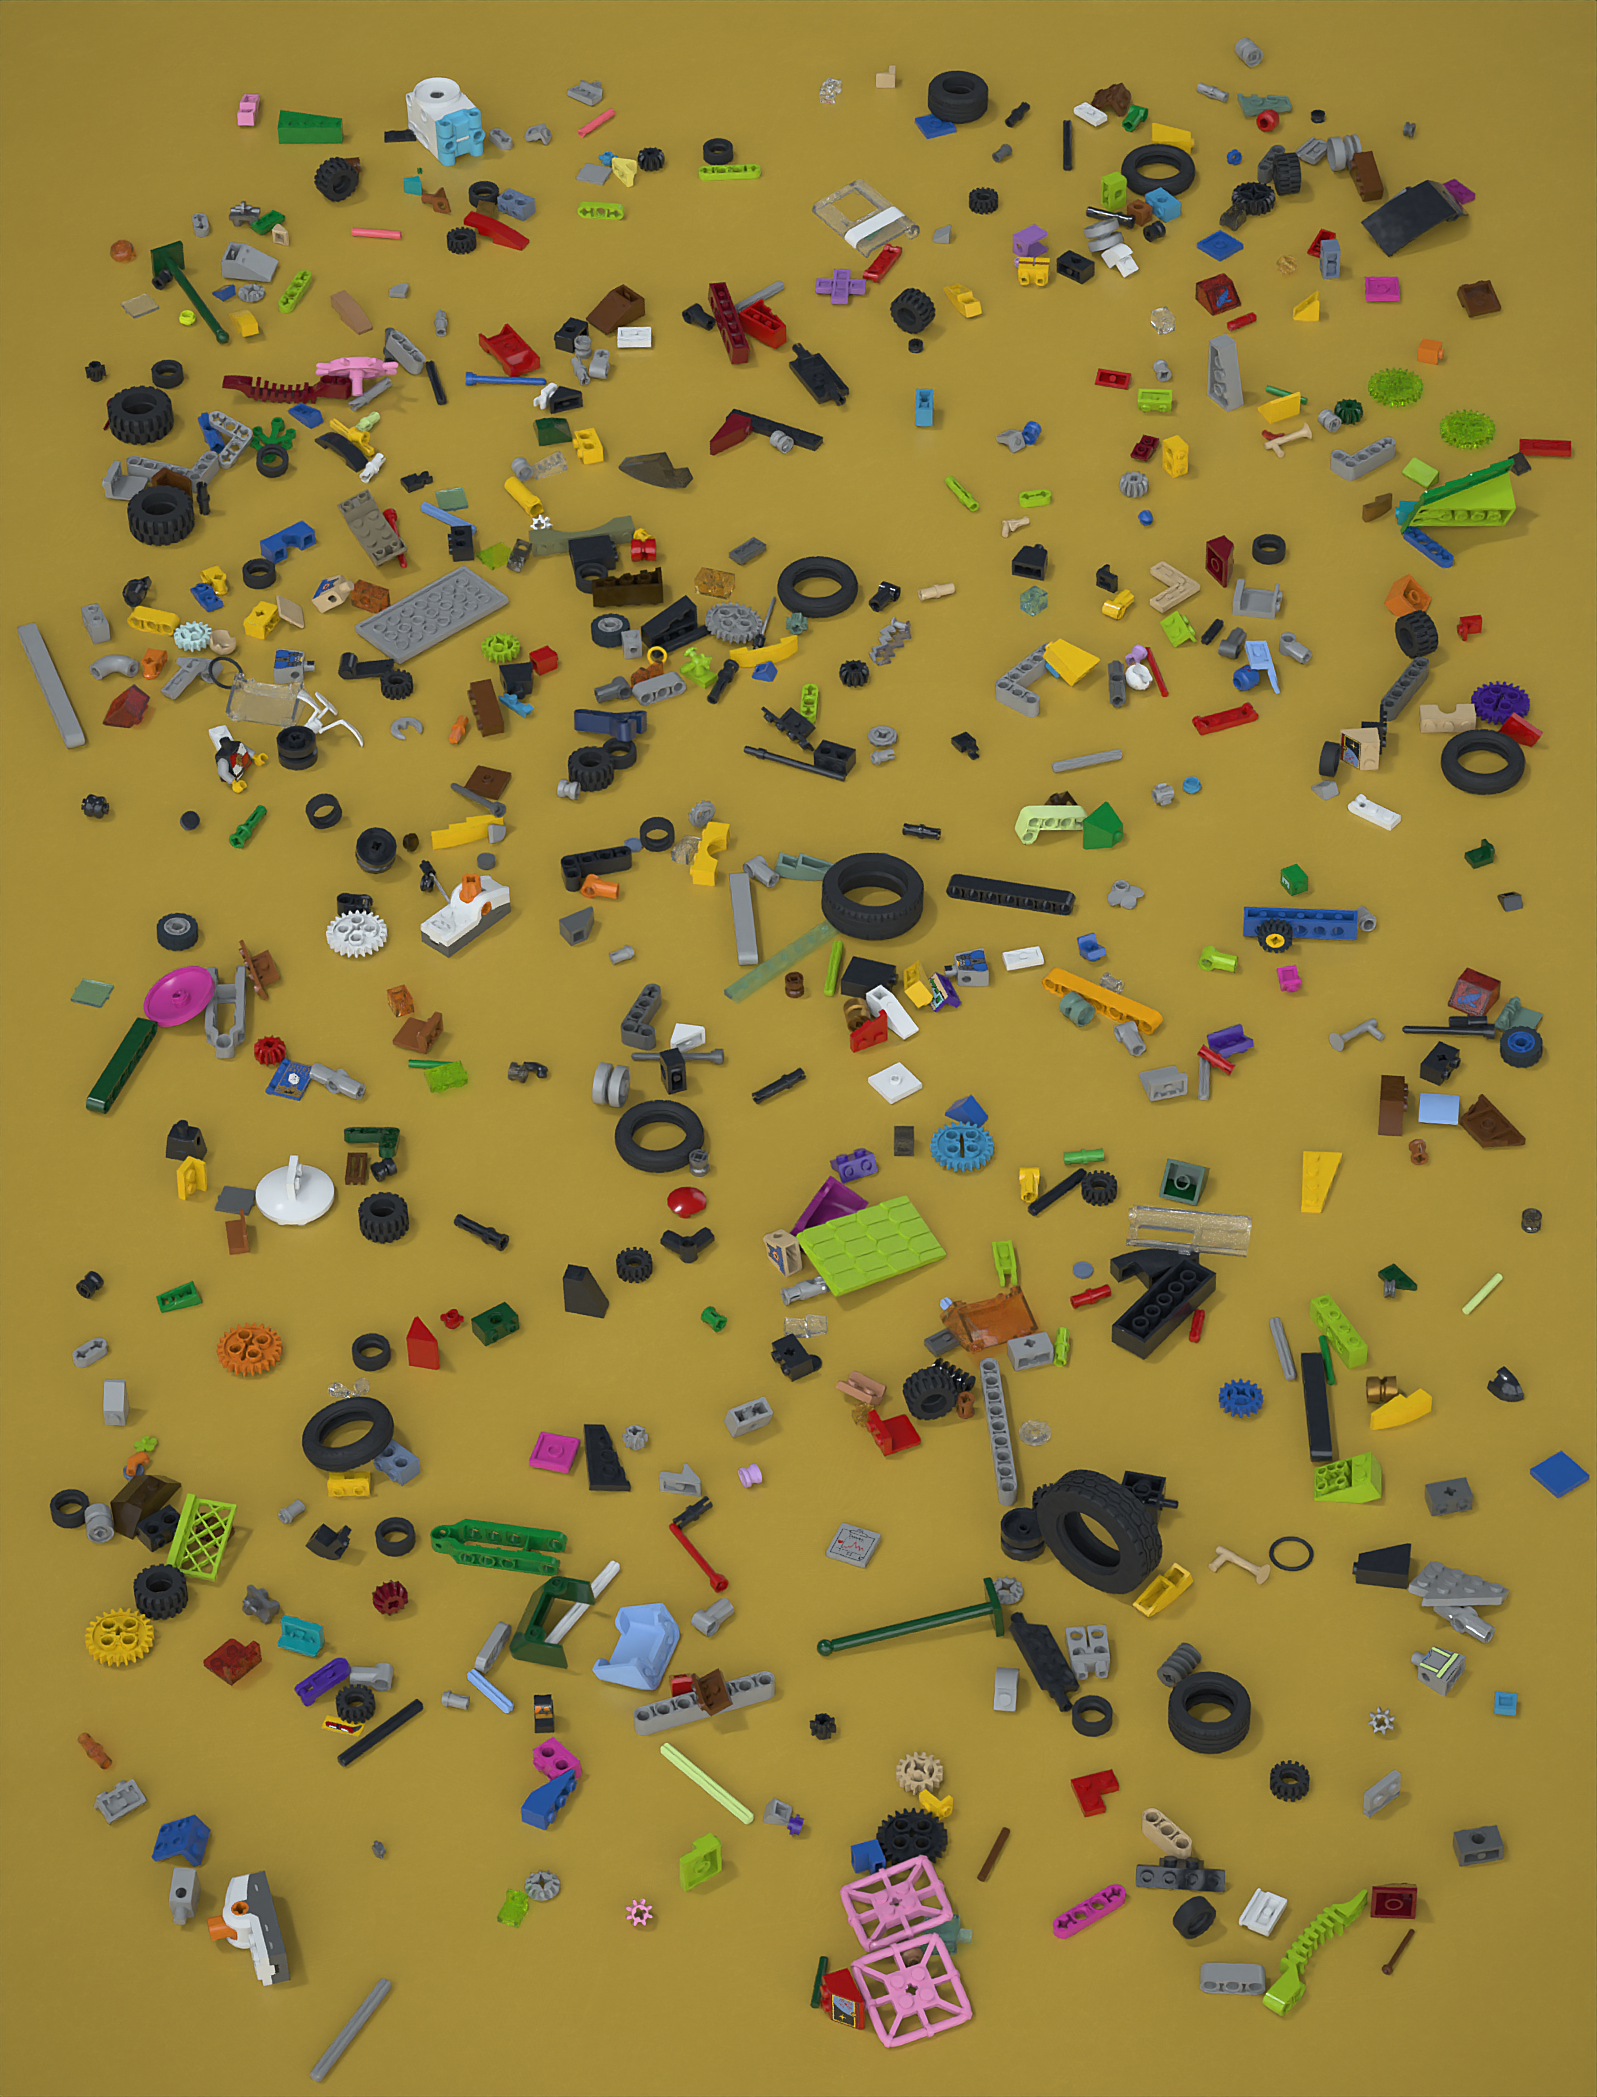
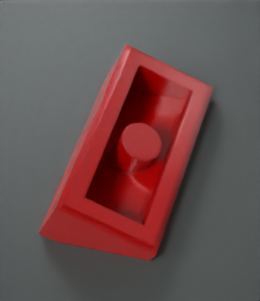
[1095,368,1132,390]

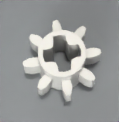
[530,515,553,530]

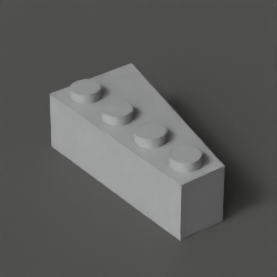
[1207,334,1244,412]

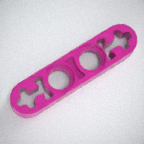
[1053,1884,1126,1939]

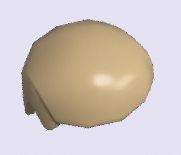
[209,629,236,655]

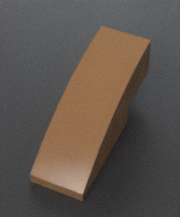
[331,290,373,335]

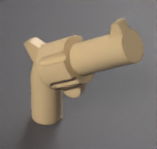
[1001,516,1029,538]

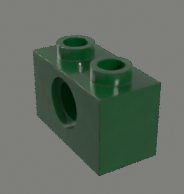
[471,1302,519,1346]

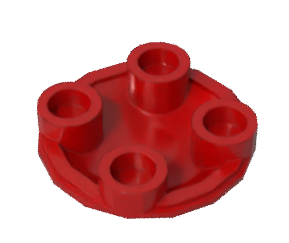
[667,1187,706,1219]

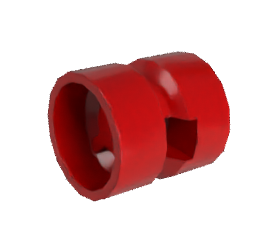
[631,539,656,562]

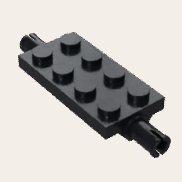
[789,343,849,406]
[1009,1612,1080,1712]

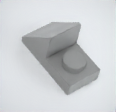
[659,1463,701,1497]

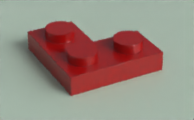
[1071,1769,1119,1817]

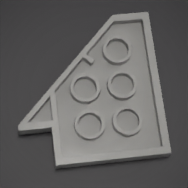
[1408,1562,1509,1606]

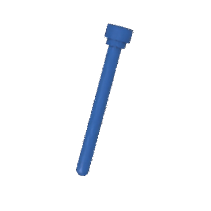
[466,372,547,386]

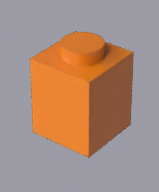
[1417,338,1444,365]

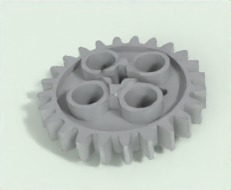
[705,602,763,644]

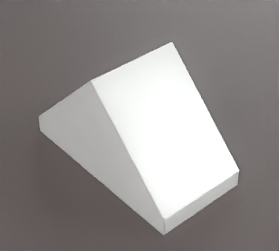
[670,1023,705,1053]

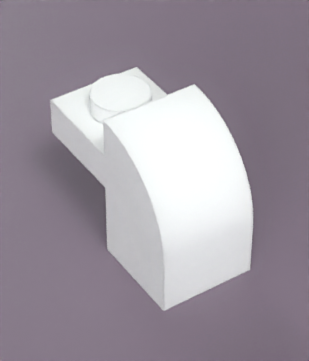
[1101,243,1139,278]

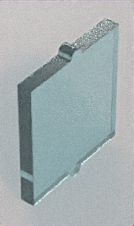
[435,487,468,512]
[71,978,114,1008]

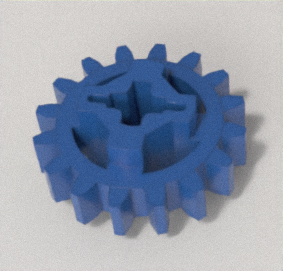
[1219,1379,1263,1418]

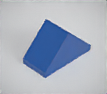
[945,1095,988,1128]

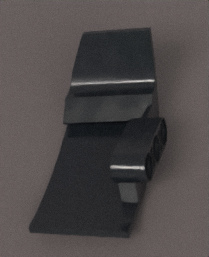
[1361,180,1469,257]

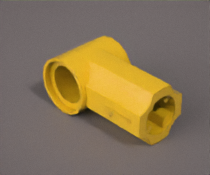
[1102,589,1134,620]
[1020,1167,1039,1203]

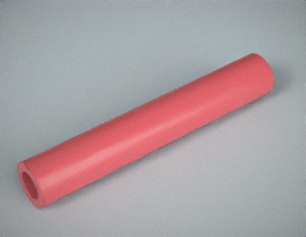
[578,108,615,137]
[352,228,401,239]

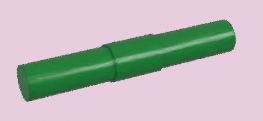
[1266,385,1308,405]
[408,1060,459,1070]

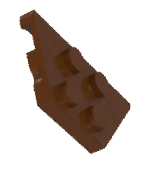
[1460,1094,1526,1148]

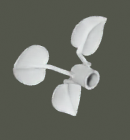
[297,690,363,747]

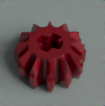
[372,1580,408,1616]

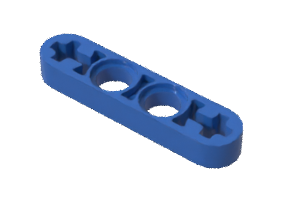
[1403,526,1454,568]

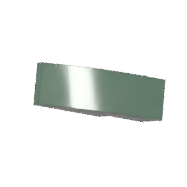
[774,852,834,881]

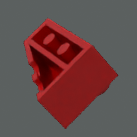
[739,298,787,349]

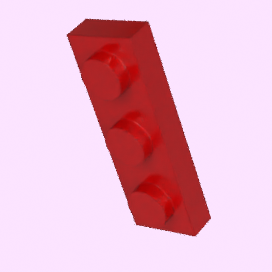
[1519,439,1571,457]

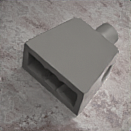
[169,1867,201,1925]

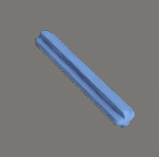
[420,502,477,535]

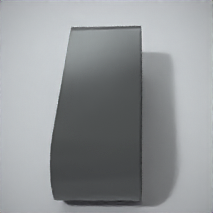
[1257,145,1285,184]

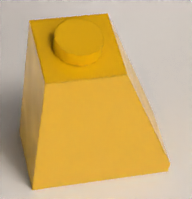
[1152,123,1194,155]
[1042,639,1100,687]

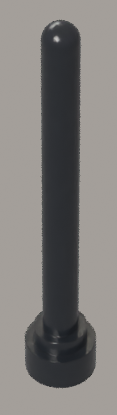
[1402,1024,1495,1039]

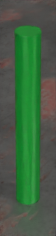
[1318,1335,1336,1385]

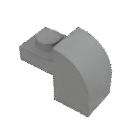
[993,1667,1020,1712]

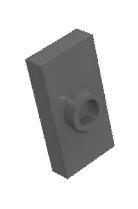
[729,537,766,565]

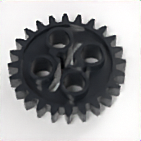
[876,1808,948,1871]

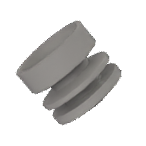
[1327,134,1362,171]

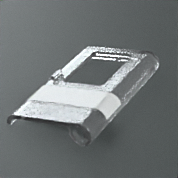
[812,179,920,258]

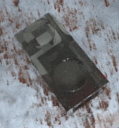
[506,539,532,572]

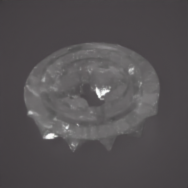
[1019,1419,1051,1446]

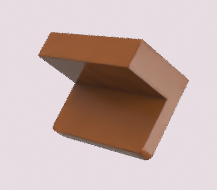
[225,1209,249,1255]

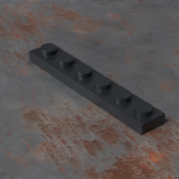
[726,409,823,451]

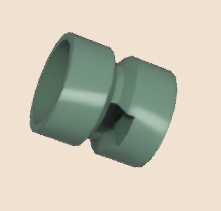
[1059,992,1095,1027]

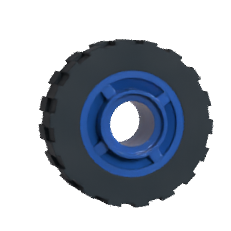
[1500,1026,1543,1068]

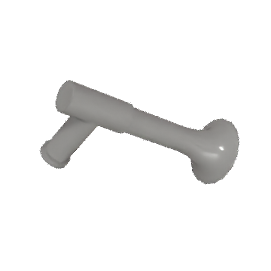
[1329,1018,1385,1051]

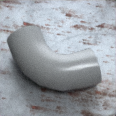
[89,654,139,680]

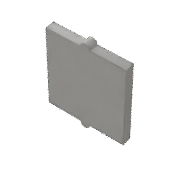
[576,163,612,185]

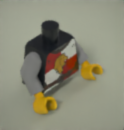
[215,737,268,793]

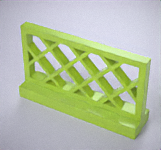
[165,1493,238,1581]

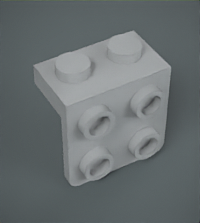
[102,461,148,500]

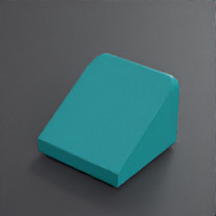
[403,176,422,195]

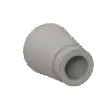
[1356,906,1376,931]

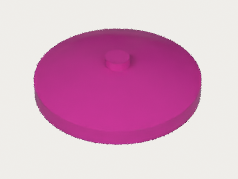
[144,966,215,1027]

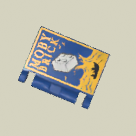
[265,1058,312,1101]

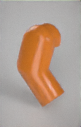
[126,1451,150,1476]

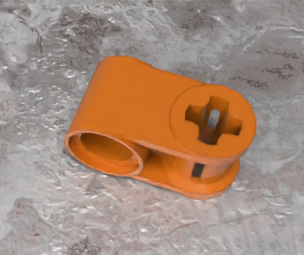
[141,648,167,679]

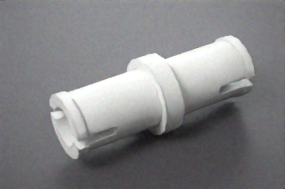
[359,453,386,483]

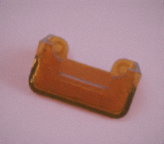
[940,1286,1038,1354]

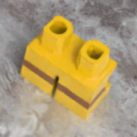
[1018,257,1050,286]

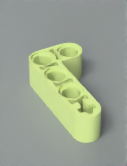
[1015,806,1088,845]

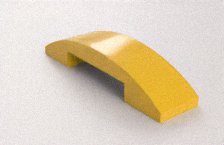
[729,635,798,668]

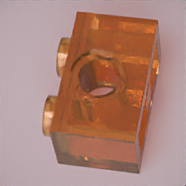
[350,579,391,614]

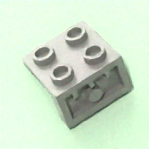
[1139,1066,1188,1102]

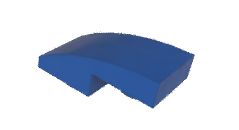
[190,583,224,612]

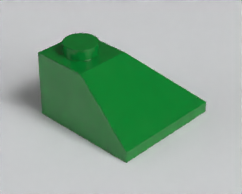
[1083,801,1124,850]

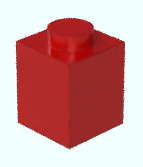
[529,645,558,676]

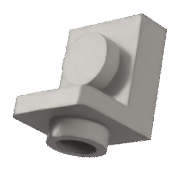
[524,123,552,145]
[996,429,1025,453]

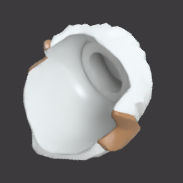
[1125,662,1153,690]

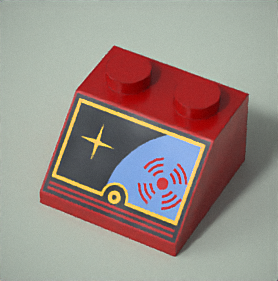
[820,1968,865,2030]

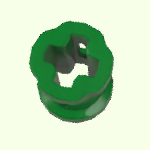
[700,1306,727,1332]

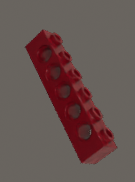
[708,282,749,364]

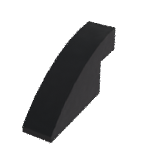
[1110,1248,1200,1290]

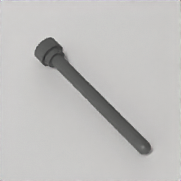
[451,783,506,818]
[631,1049,724,1064]

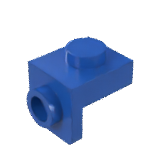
[1077,933,1106,961]

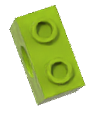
[1101,171,1127,212]

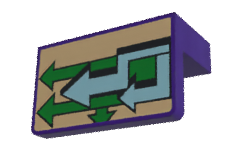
[928,972,962,1012]

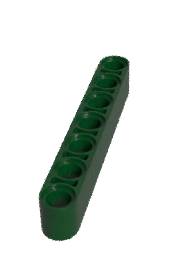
[86,1017,158,1114]

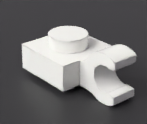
[533,382,557,409]

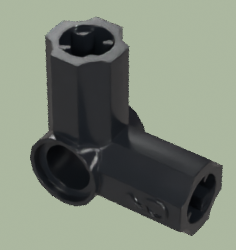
[660,1227,715,1263]

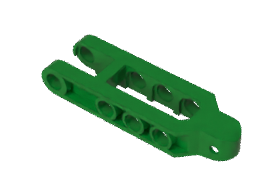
[430,1519,568,1576]

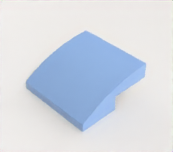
[1419,1093,1459,1125]

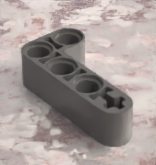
[620,984,662,1051]

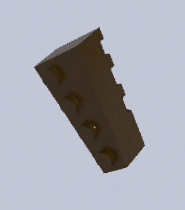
[592,567,664,608]

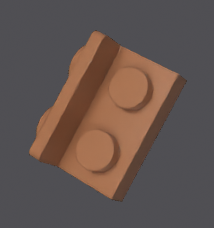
[836,1371,887,1405]

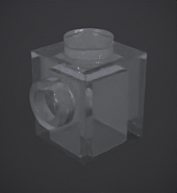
[1151,307,1175,335]

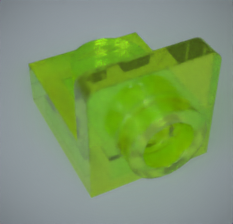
[497,1889,529,1928]

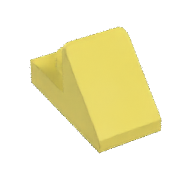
[612,157,637,187]

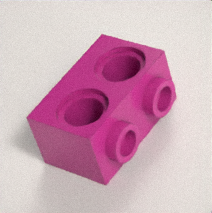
[533,1737,581,1781]

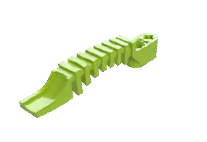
[1262,1888,1368,2016]

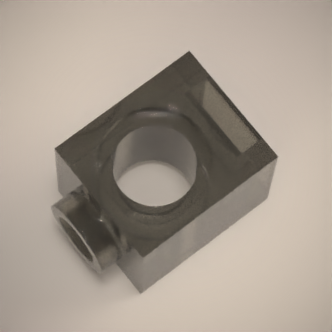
[894,1126,914,1156]

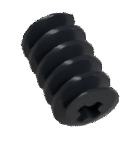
[932,1358,976,1394]

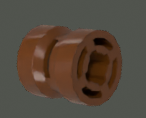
[785,972,804,998]

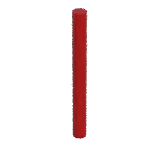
[1145,647,1169,697]

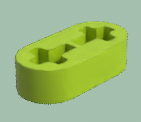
[1019,489,1051,508]

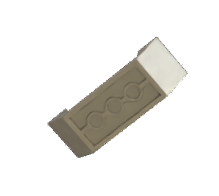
[337,489,408,567]

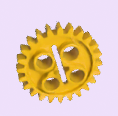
[85,1608,154,1667]

